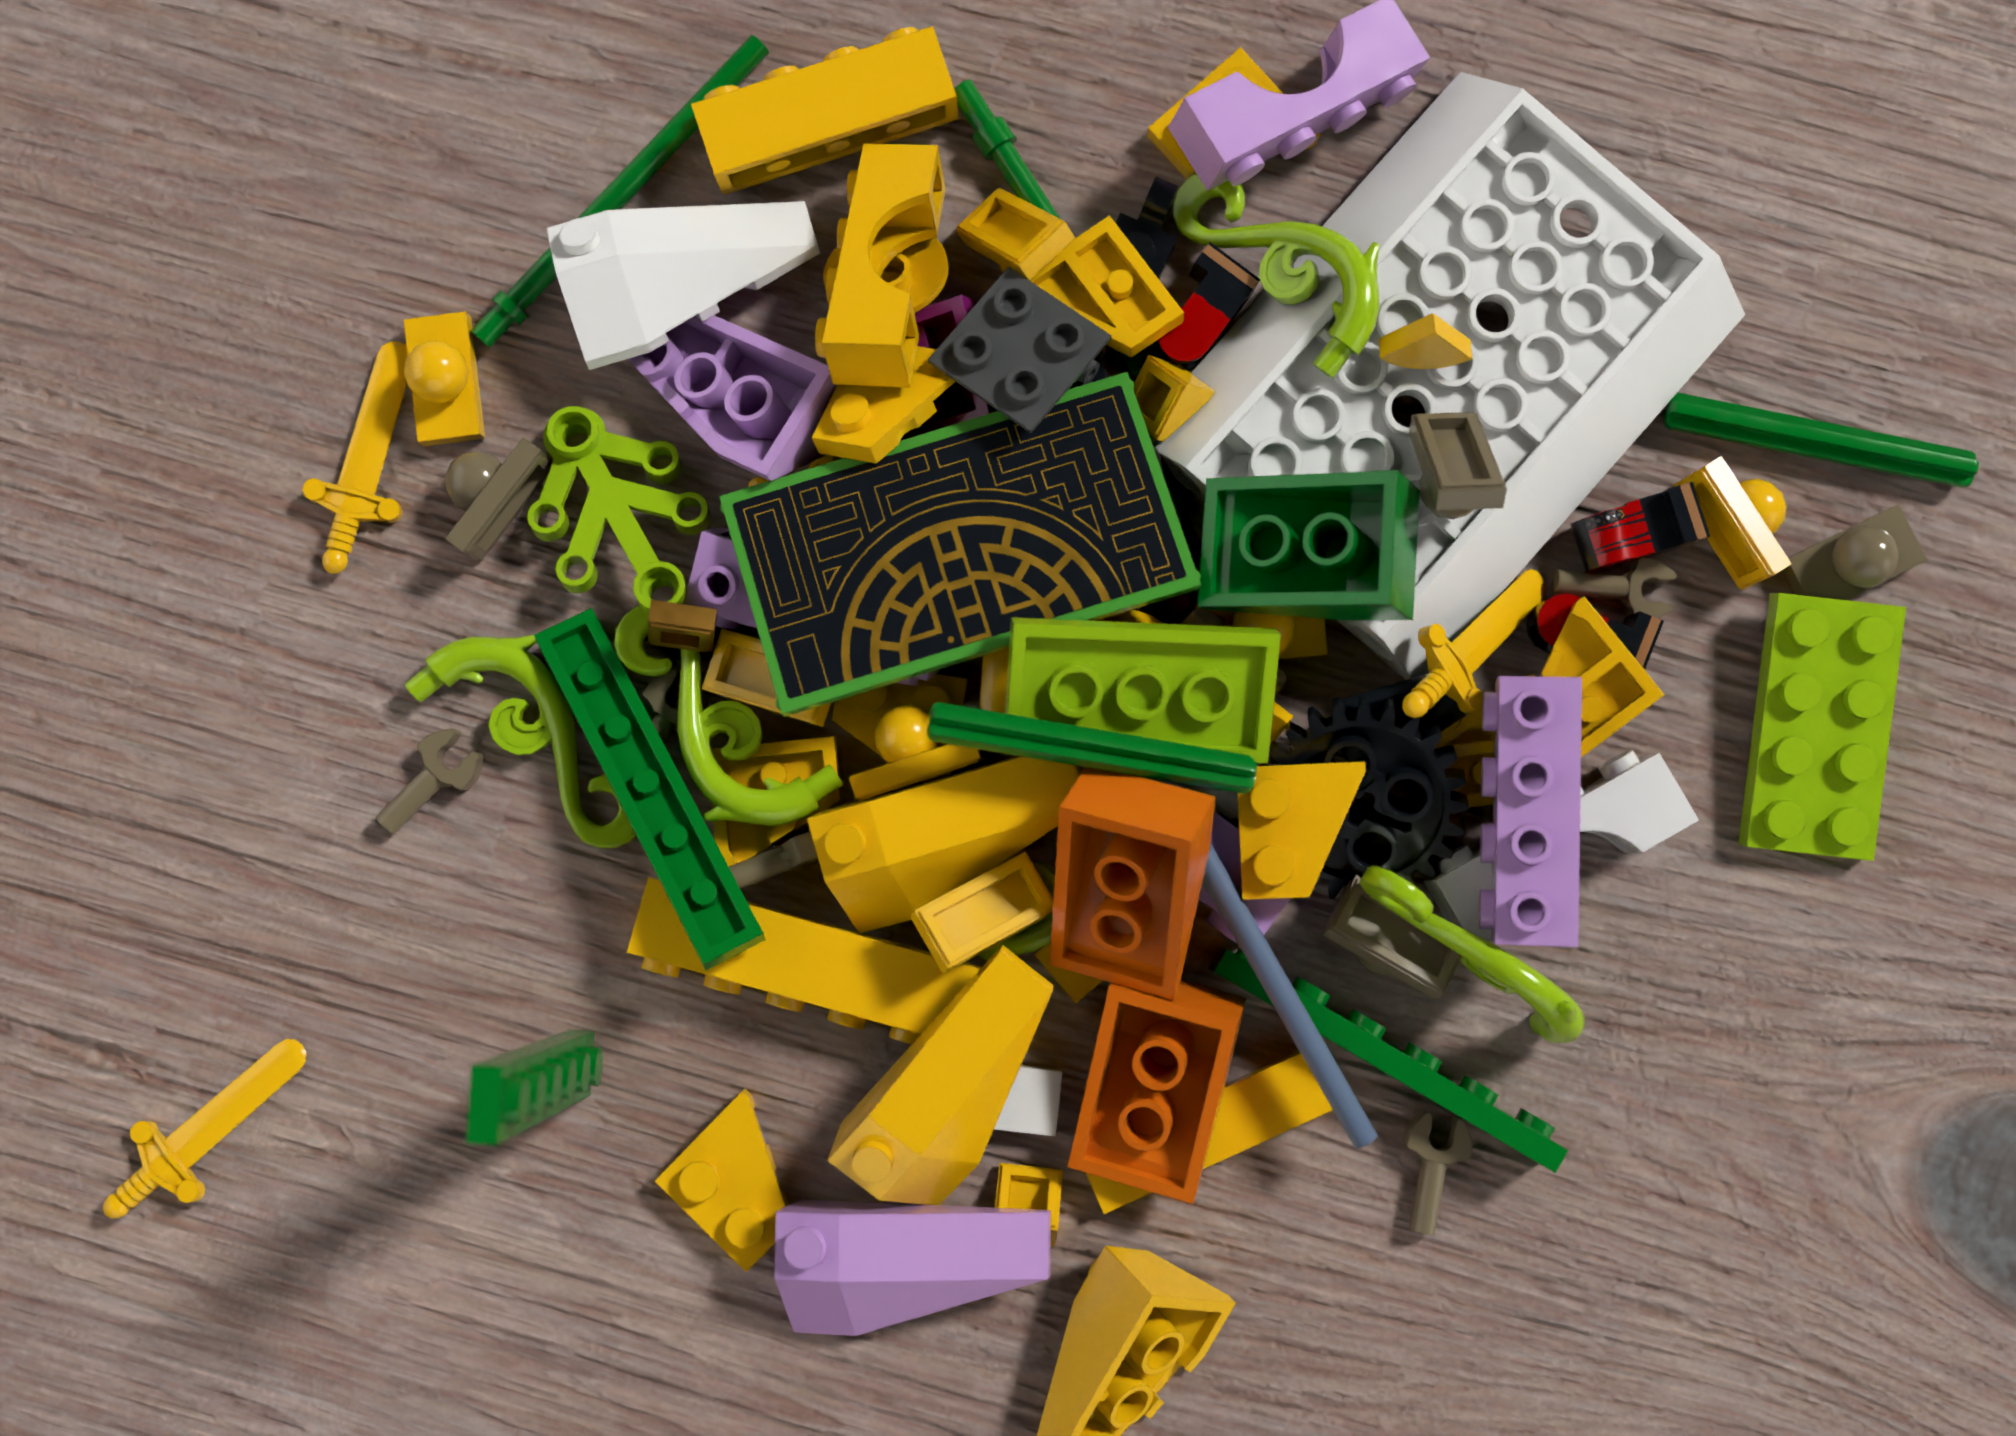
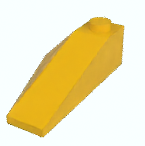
[807,756,1080,933]
[827,945,1054,1205]
[1037,1245,1236,1436]

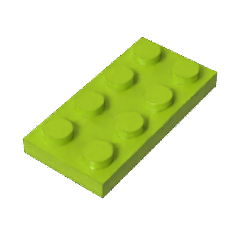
[1738,593,1906,861]
[1005,617,1281,763]

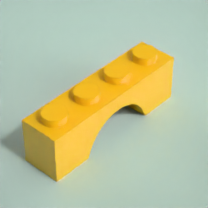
[815,143,946,387]

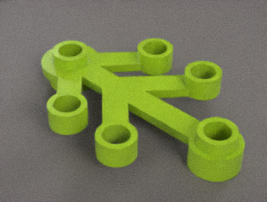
[527,406,711,615]

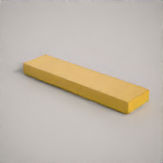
[1086,1051,1333,1214]

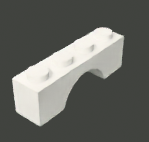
[1423,749,1699,941]

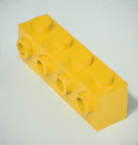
[691,26,958,195]

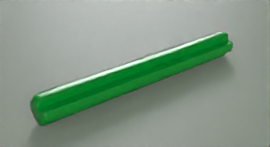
[1663,393,1979,488]
[927,702,1257,794]

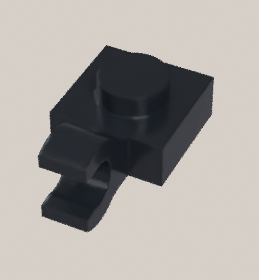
[1116,176,1179,280]

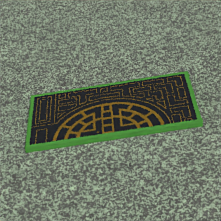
[719,372,1201,717]

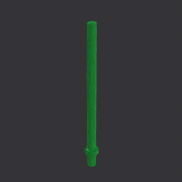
[471,35,769,348]

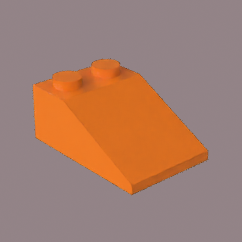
[1049,767,1216,1001]
[1067,980,1247,1204]

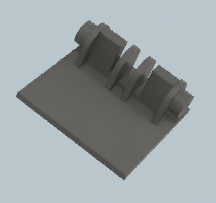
[928,267,1111,433]

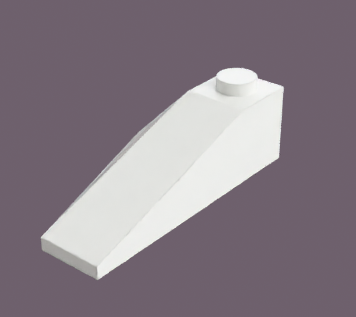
[546,201,820,370]

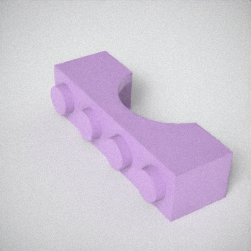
[1168,0,1430,191]

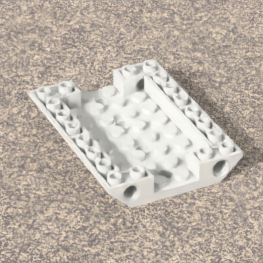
[1149,72,1745,680]

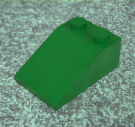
[1198,470,1420,621]

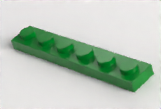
[534,608,765,970]
[1208,947,1569,1173]
[466,1030,603,1145]

